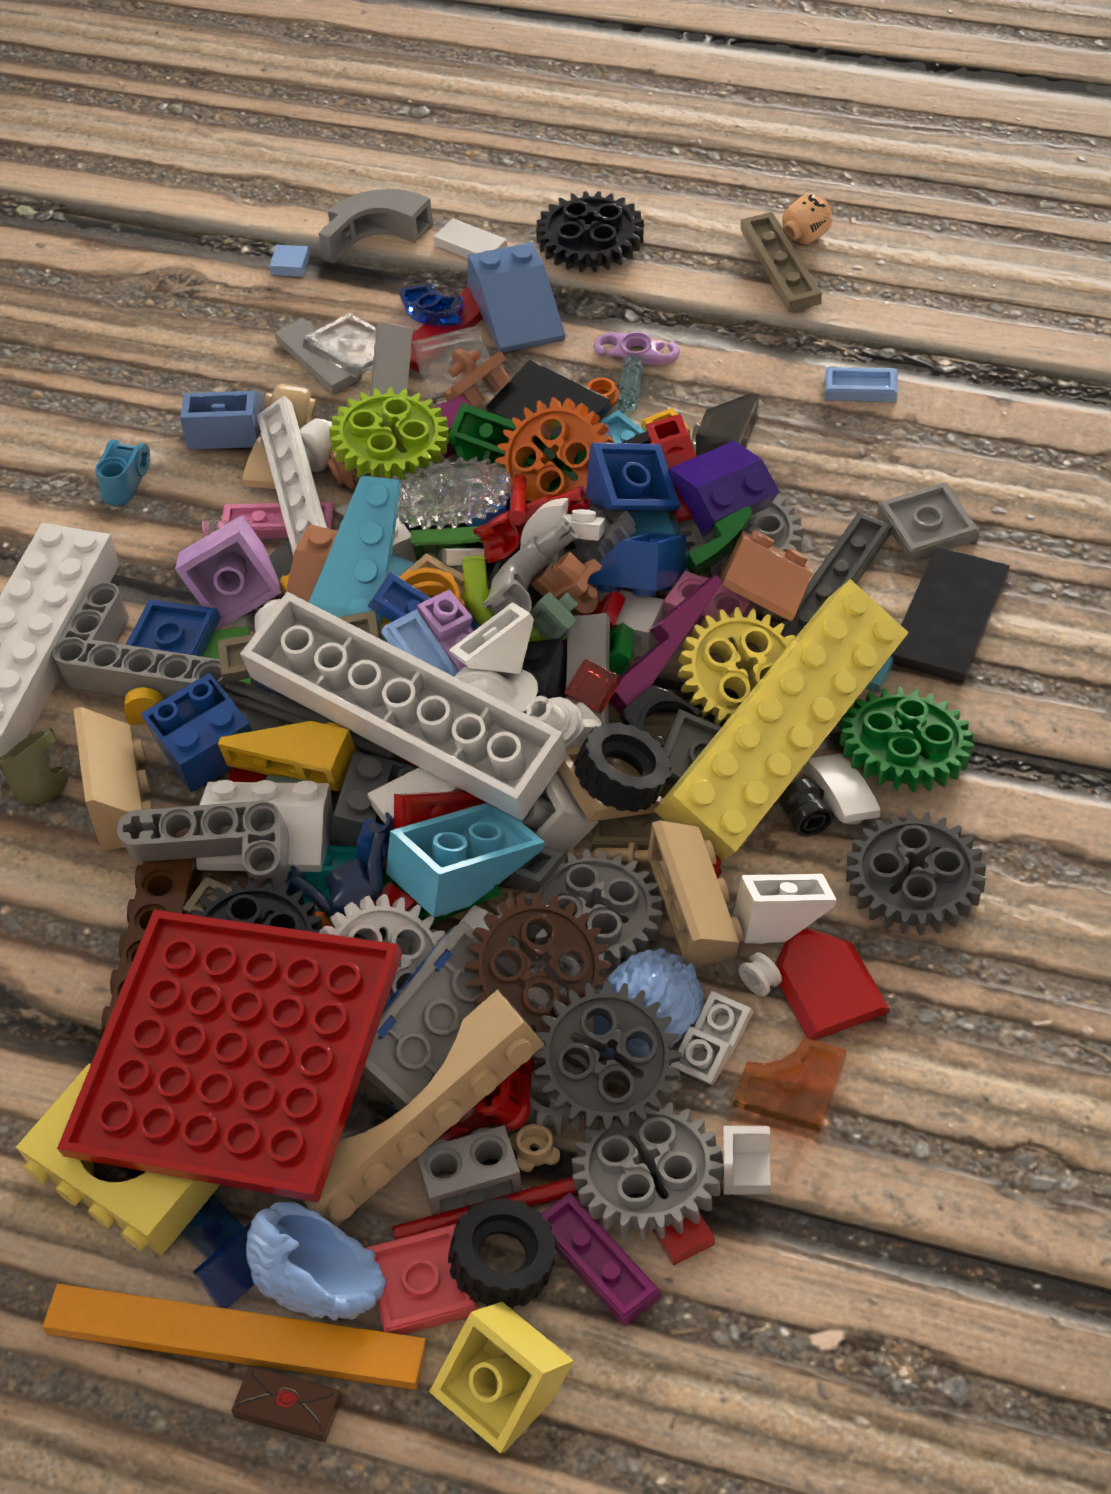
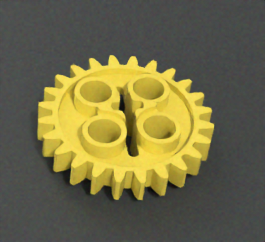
[677,607,795,725]

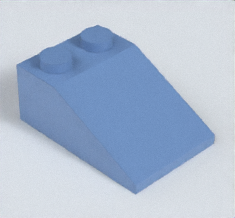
[467,242,565,353]

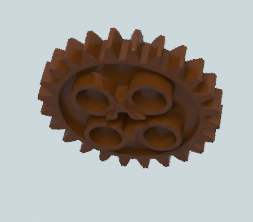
[464,893,611,1033]

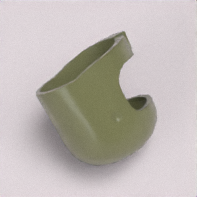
[0,727,68,805]

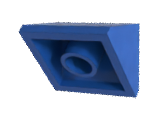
[586,443,680,510]

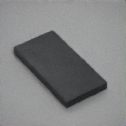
[890,546,1010,683]

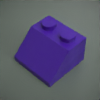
[668,441,780,537]

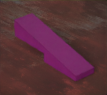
[609,575,723,715]

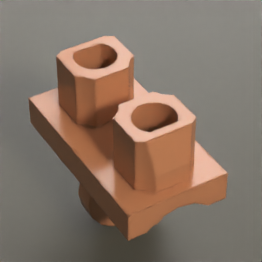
[442,348,511,407]
[530,552,602,615]

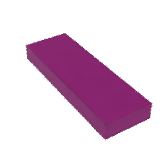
[541,1192,661,1326]

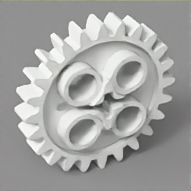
[320,894,445,1003]

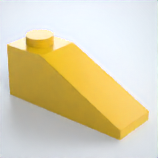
[218,721,356,792]

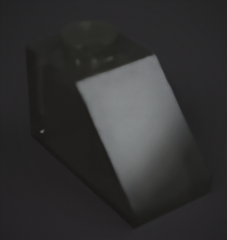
[691,393,759,457]

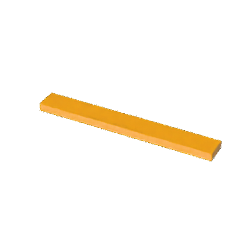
[42,1283,427,1391]

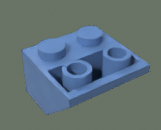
[180,391,264,449]

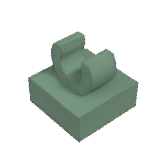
[530,591,579,640]

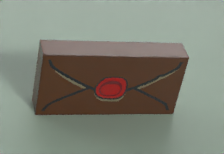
[231,1366,342,1442]

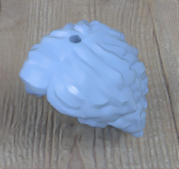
[592,948,705,1060]
[246,1202,386,1320]

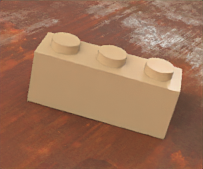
[73,707,153,852]
[647,820,743,969]

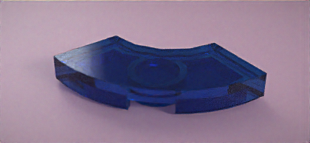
[400,283,465,326]

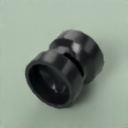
[779,778,834,837]

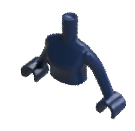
[285,812,394,937]

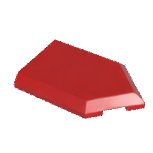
[775,927,890,1042]

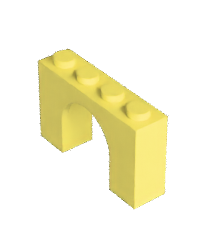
[16,1064,220,1256]

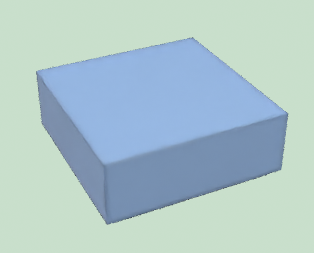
[269,245,310,277]

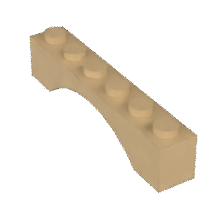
[303,990,545,1227]

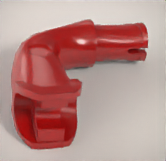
[473,486,591,564]

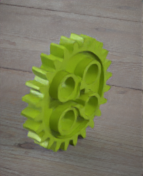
[329,387,449,482]

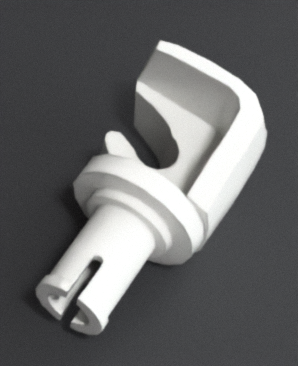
[526,696,602,749]

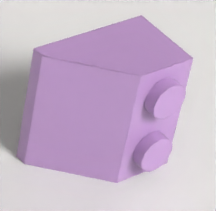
[175,515,283,630]

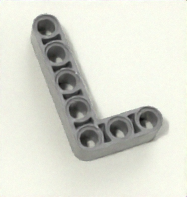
[52,582,226,699]

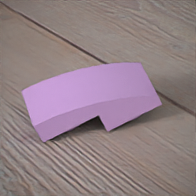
[416,589,473,671]

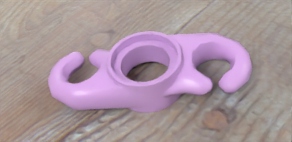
[593,332,680,366]

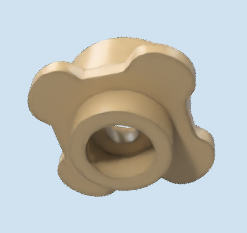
[509,1124,560,1172]

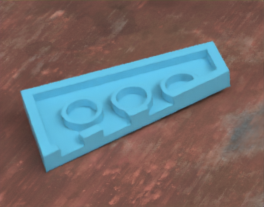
[309,476,402,634]

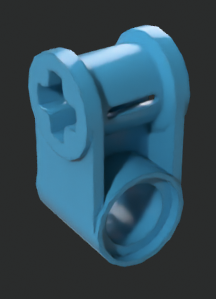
[95,439,150,506]

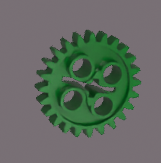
[839,687,974,792]

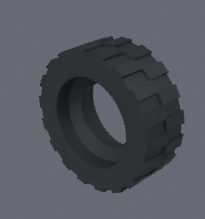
[574,722,672,812]
[448,1197,557,1309]

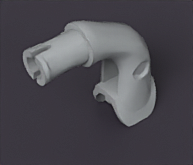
[482,518,578,615]

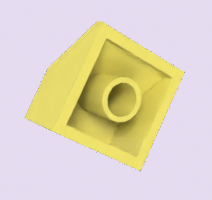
[429,1302,574,1454]

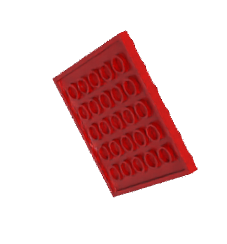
[57,910,403,1203]

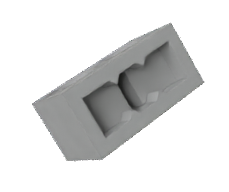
[417,1125,522,1215]

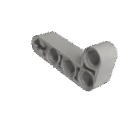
[116,801,289,890]

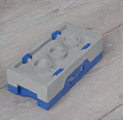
[362,921,517,1114]

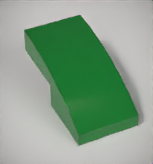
[686,505,752,575]

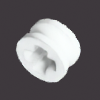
[738,952,782,997]

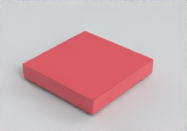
[364,1224,478,1335]

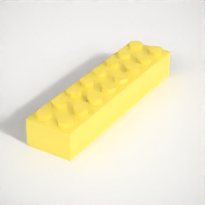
[653,579,909,862]

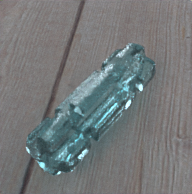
[618,355,643,413]

